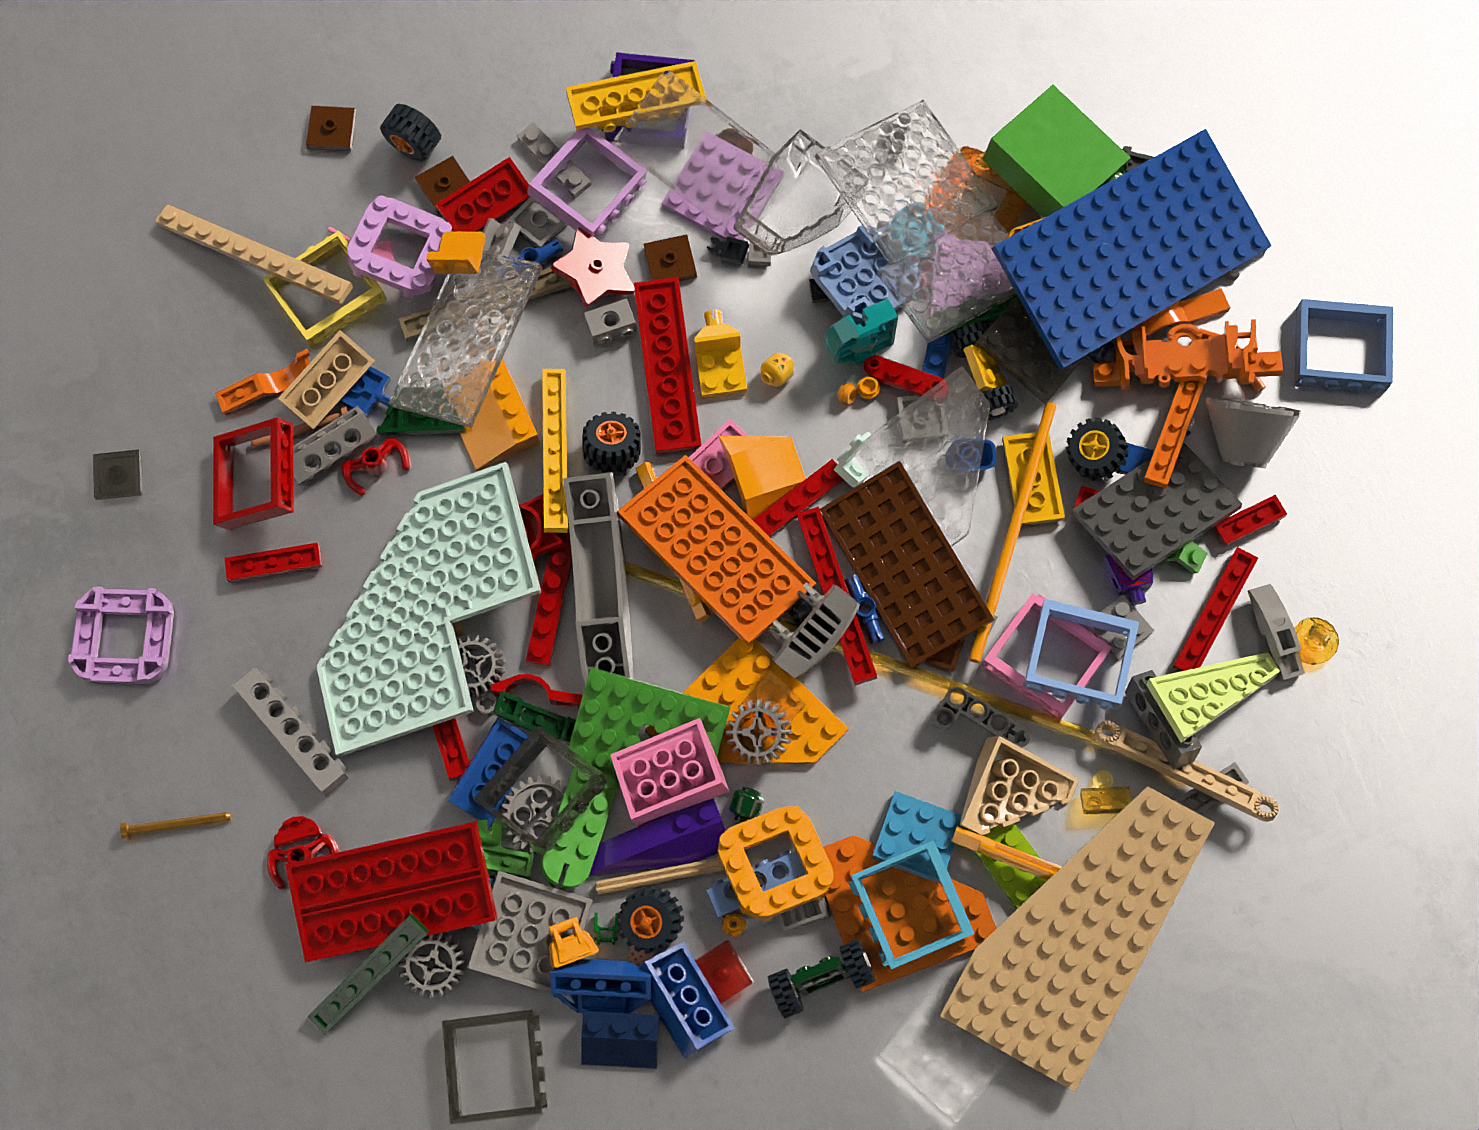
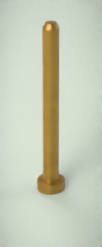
[120,812,231,840]

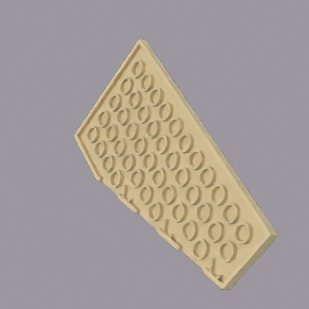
[939,786,1215,1092]

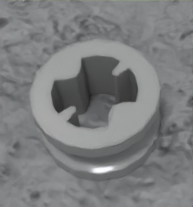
[476,693,497,716]

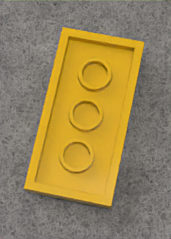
[1002,432,1065,526]

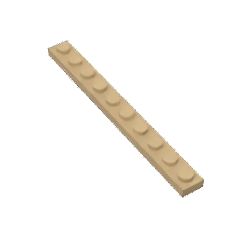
[155,204,353,305]

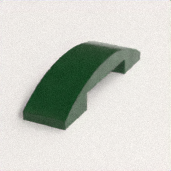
[492,691,576,745]

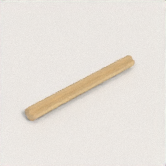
[595,858,725,895]

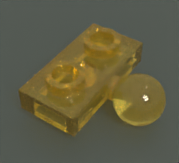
[1080,770,1132,815]

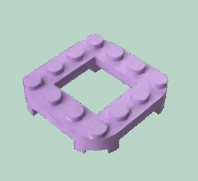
[346,196,452,298]
[68,586,174,684]

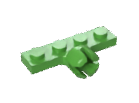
[477,820,534,880]

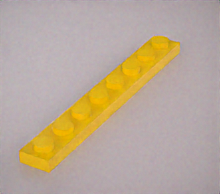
[542,369,568,533]

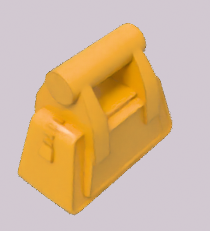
[548,917,599,968]

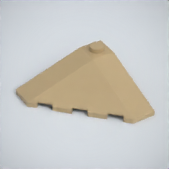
[959,736,1080,835]

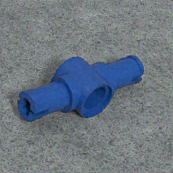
[498,238,564,283]
[844,575,885,645]

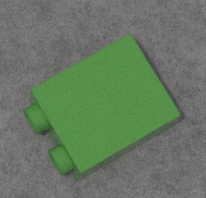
[982,85,1131,218]

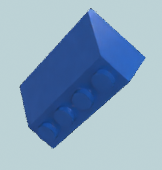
[640,942,735,1059]

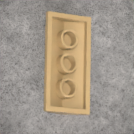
[278,330,375,430]

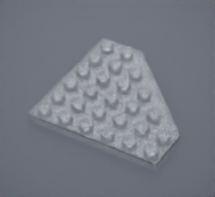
[855,366,990,547]

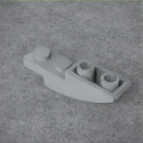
[1247,584,1305,681]

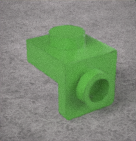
[1166,541,1208,573]

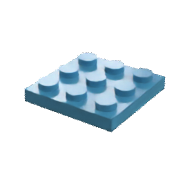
[871,791,962,884]

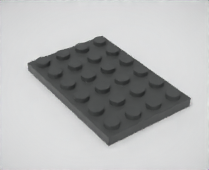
[1072,442,1242,581]

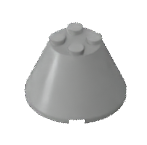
[1206,398,1301,468]

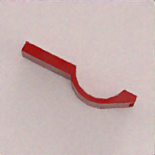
[491,674,583,709]

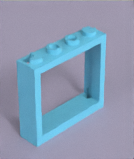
[848,840,975,969]

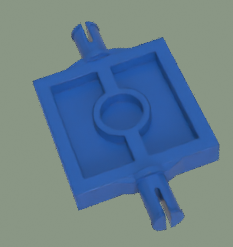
[339,366,394,417]

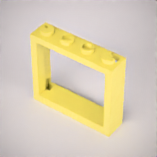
[263,231,387,349]

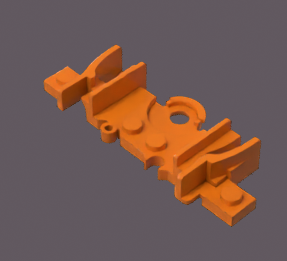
[1093,319,1283,390]

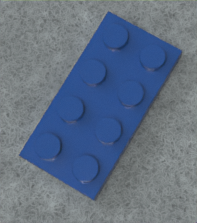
[447,717,539,826]

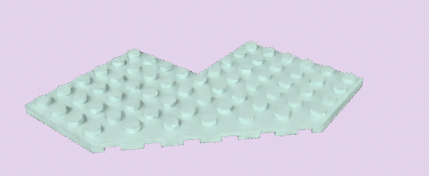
[316,462,542,757]

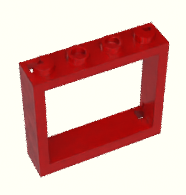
[213,417,294,530]

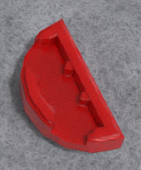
[274,816,323,848]

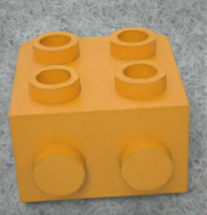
[426,232,486,274]

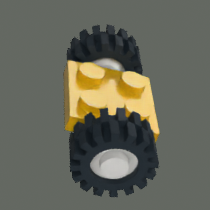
[950,322,1018,421]

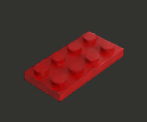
[435,157,530,232]

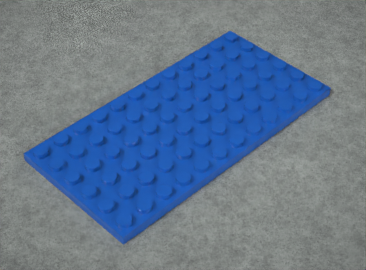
[991,129,1272,370]

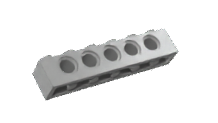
[232,667,348,796]

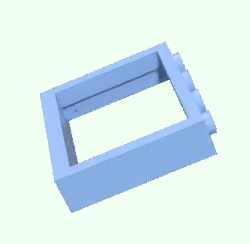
[1023,599,1139,710]

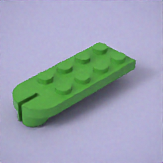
[541,760,619,890]

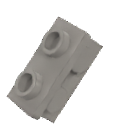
[481,218,521,268]

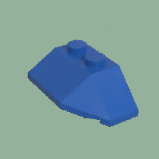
[550,959,651,1014]

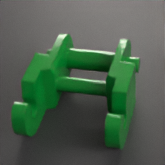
[594,913,619,945]

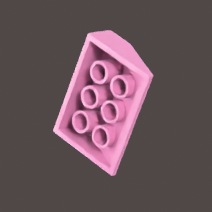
[610,718,729,827]

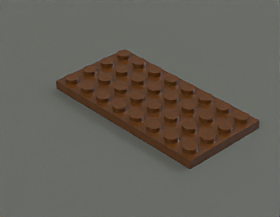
[820,461,995,669]

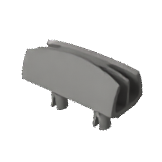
[767,583,860,678]

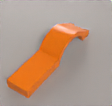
[1134,288,1230,338]
[215,349,310,415]

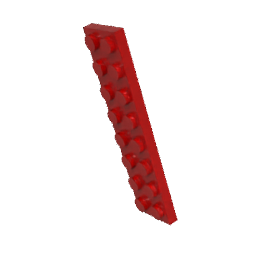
[634,277,702,454]

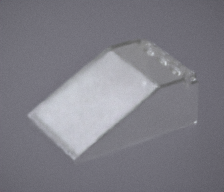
[612,70,778,229]

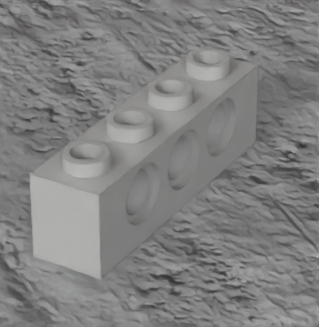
[293,406,377,484]

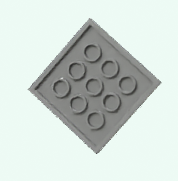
[467,871,593,993]

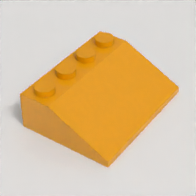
[446,356,540,471]

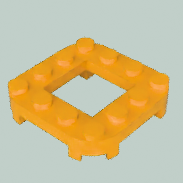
[717,806,833,922]

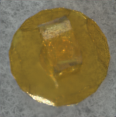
[1294,617,1339,665]

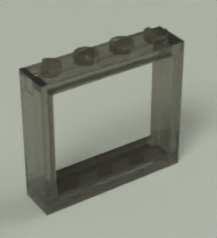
[473,726,607,857]
[442,1010,548,1125]

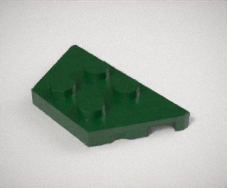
[376,387,466,436]

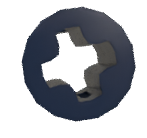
[1085,341,1115,363]

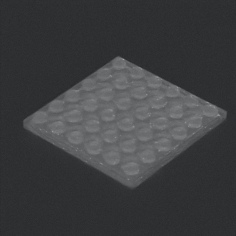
[814,100,999,265]

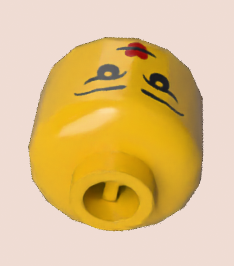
[760,353,794,387]

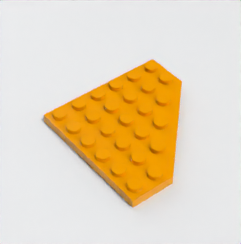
[645,638,849,765]

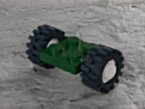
[768,939,875,1019]

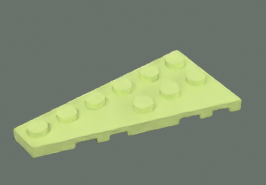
[1146,652,1280,743]

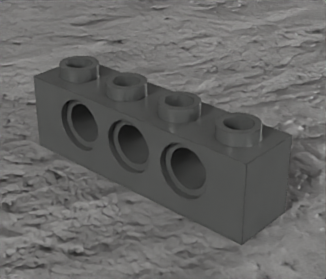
[1125,670,1202,770]

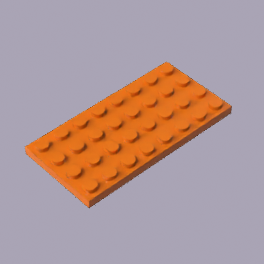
[617,455,816,646]

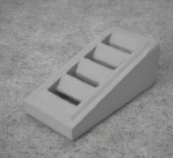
[777,897,831,933]

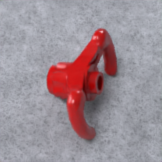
[341,437,410,496]
[266,834,339,889]

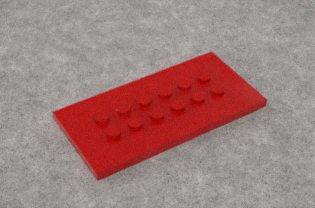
[285,821,498,962]

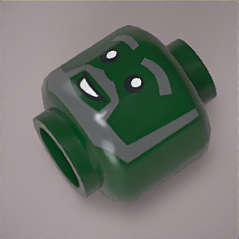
[729,786,764,823]

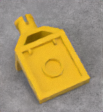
[694,309,747,399]

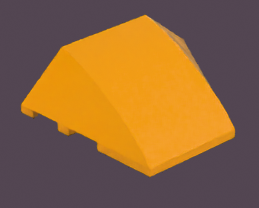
[718,436,806,520]

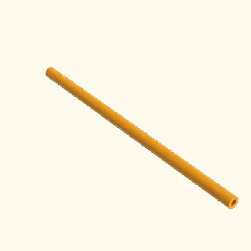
[969,402,1057,663]

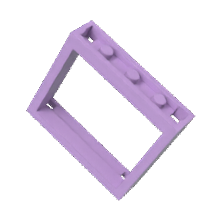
[527,128,647,238]

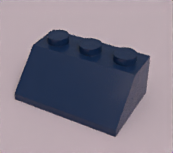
[581,1011,660,1069]

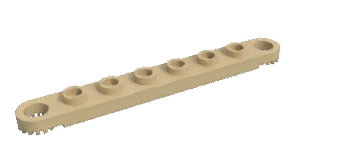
[1094,720,1279,822]

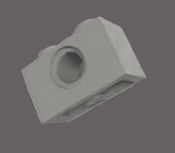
[584,299,637,345]

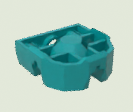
[825,298,898,364]

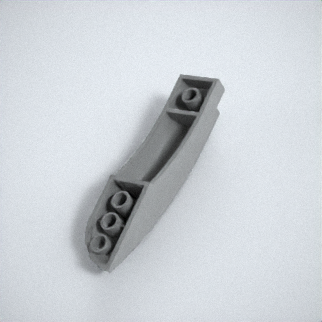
[563,473,634,684]

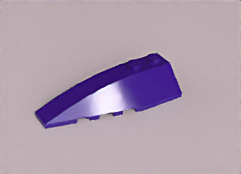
[588,798,726,877]

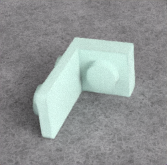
[834,432,872,488]

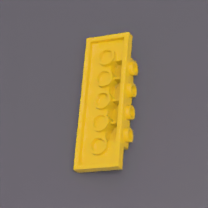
[566,61,707,132]

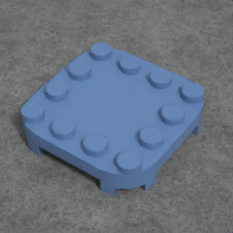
[810,224,921,326]

